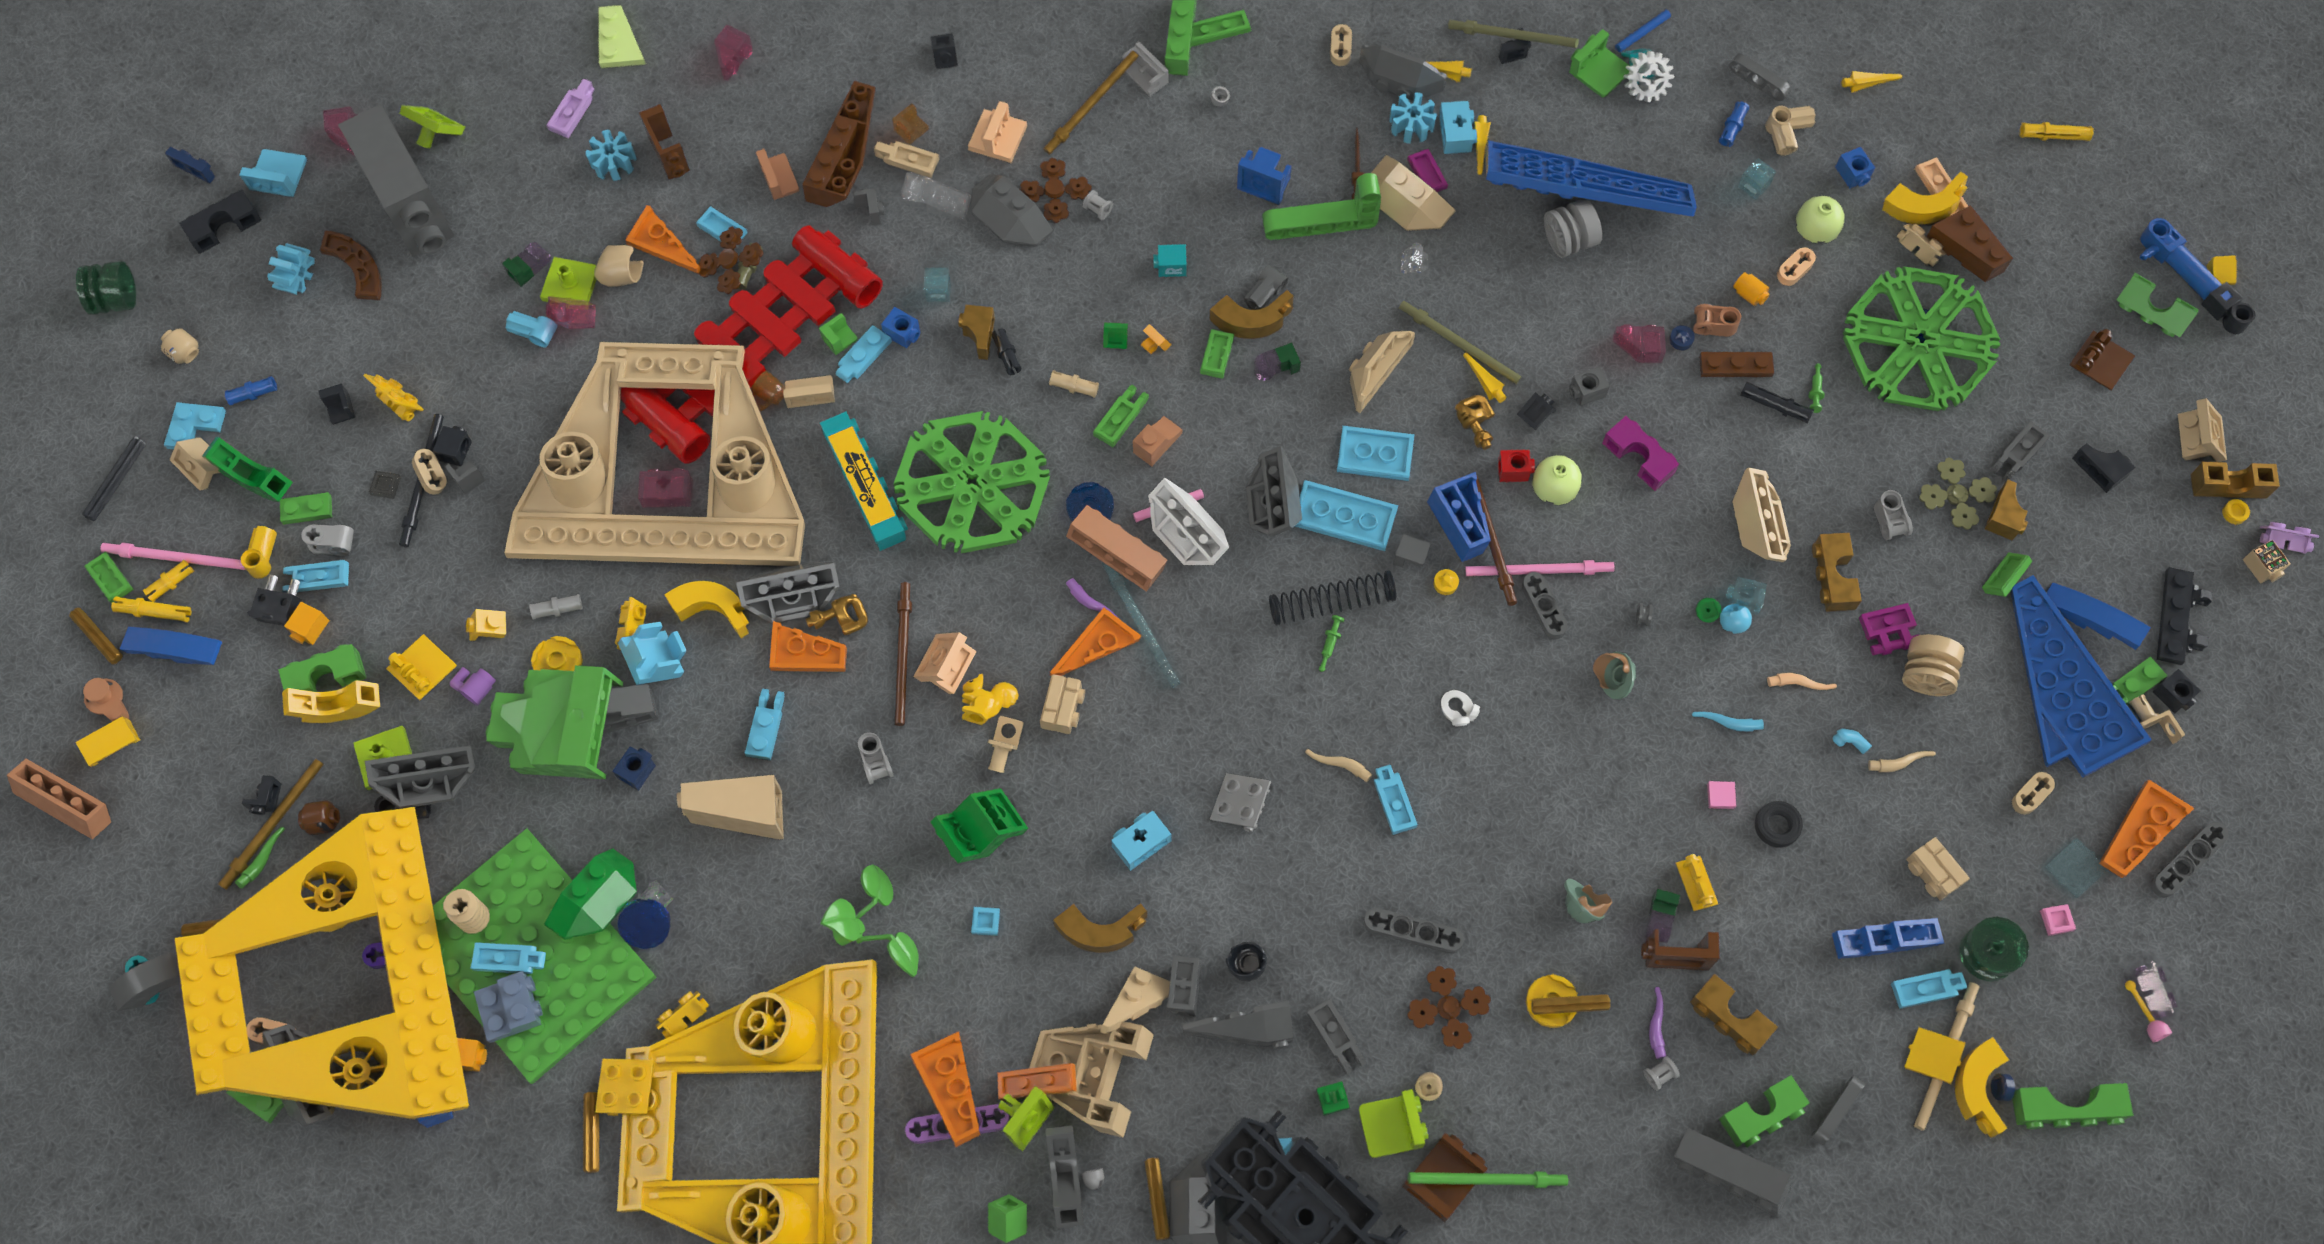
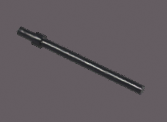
[399,414,444,547]

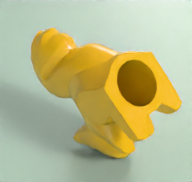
[962,674,1019,725]

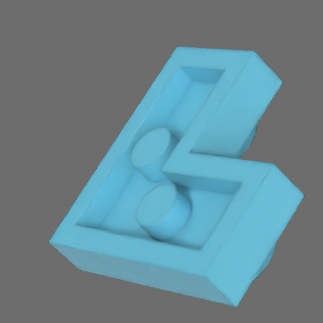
[164,402,226,449]

